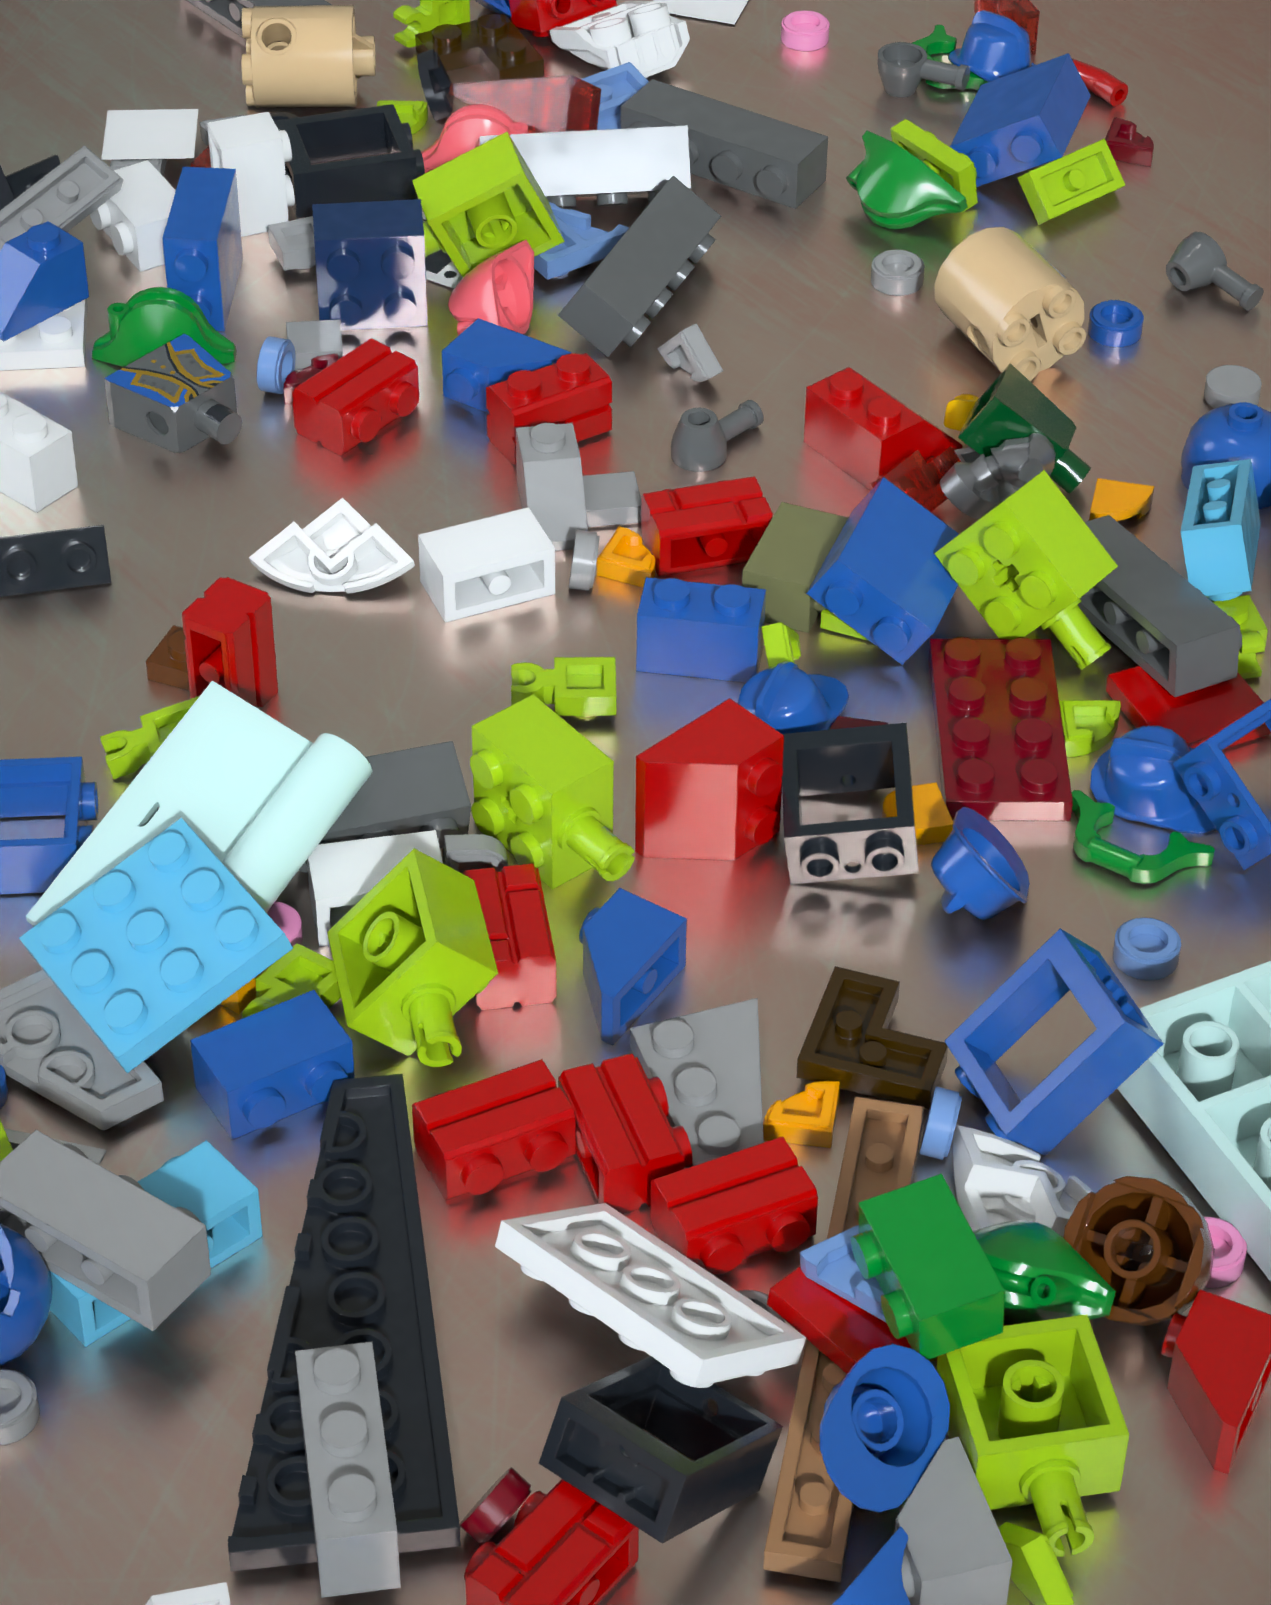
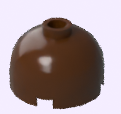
[1063,1176,1215,1326]

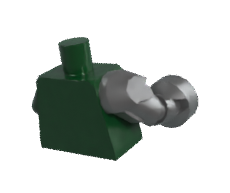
[940,364,1091,519]

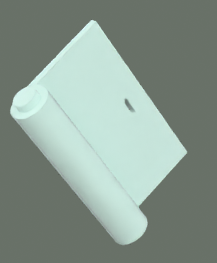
[26,681,373,926]

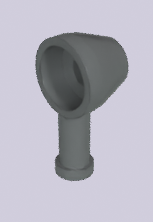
[877,42,970,98]
[1166,232,1264,311]
[671,400,764,472]

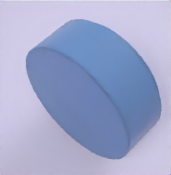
[257,336,296,394]
[1113,918,1181,980]
[919,1086,962,1160]

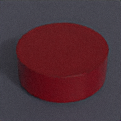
[460,1467,532,1544]

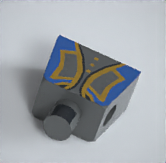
[104,333,242,453]

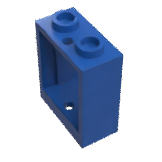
[1172,699,1271,870]
[0,756,99,894]
[945,928,1164,1156]

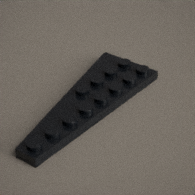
[228,1074,461,1572]

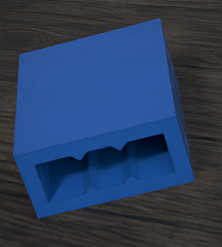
[950,53,1091,187]
[162,167,243,331]
[806,477,959,665]

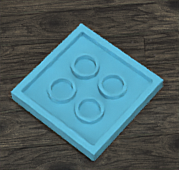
[19,818,293,1073]

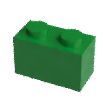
[851,1173,1005,1360]

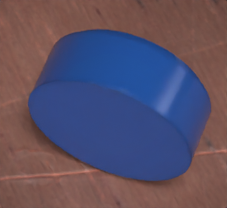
[1088,300,1144,347]

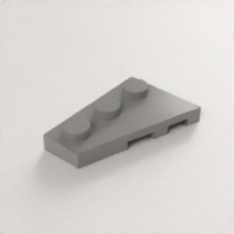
[0,969,164,1131]
[630,998,764,1168]

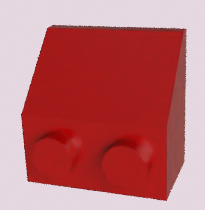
[804,367,963,491]
[635,698,784,860]

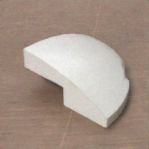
[249,497,415,594]
[953,1125,1095,1237]

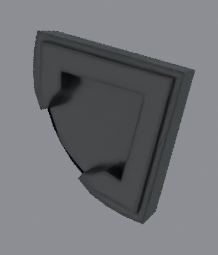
[417,49,454,121]

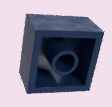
[312,199,428,331]

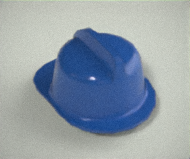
[948,10,1036,82]
[738,661,849,734]
[1090,726,1217,834]
[931,807,1030,921]
[820,1344,950,1513]

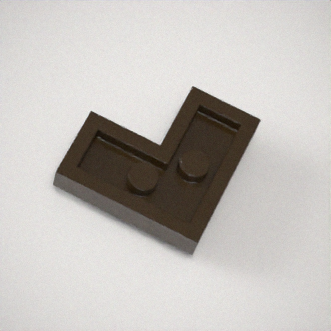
[415,14,544,87]
[796,966,948,1110]

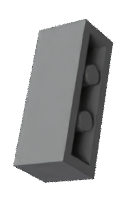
[0,1130,211,1331]
[295,1342,401,1598]

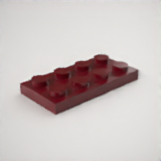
[929,637,1073,821]

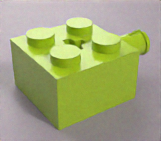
[412,132,565,277]
[934,470,1118,670]
[470,694,635,890]
[327,848,498,1067]
[937,1314,1129,1557]

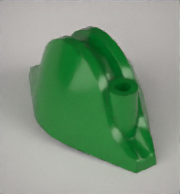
[846,130,968,229]
[92,287,237,367]
[973,1220,1116,1325]

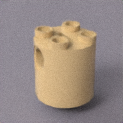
[241,5,376,108]
[934,227,1086,381]

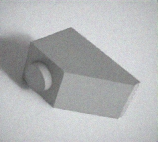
[516,423,588,551]
[895,1437,1012,1605]

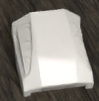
[549,1,690,78]

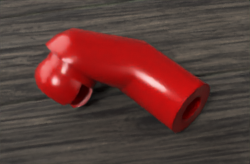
[1072,58,1128,106]

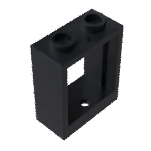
[274,104,425,219]
[782,723,919,885]
[538,1356,783,1544]

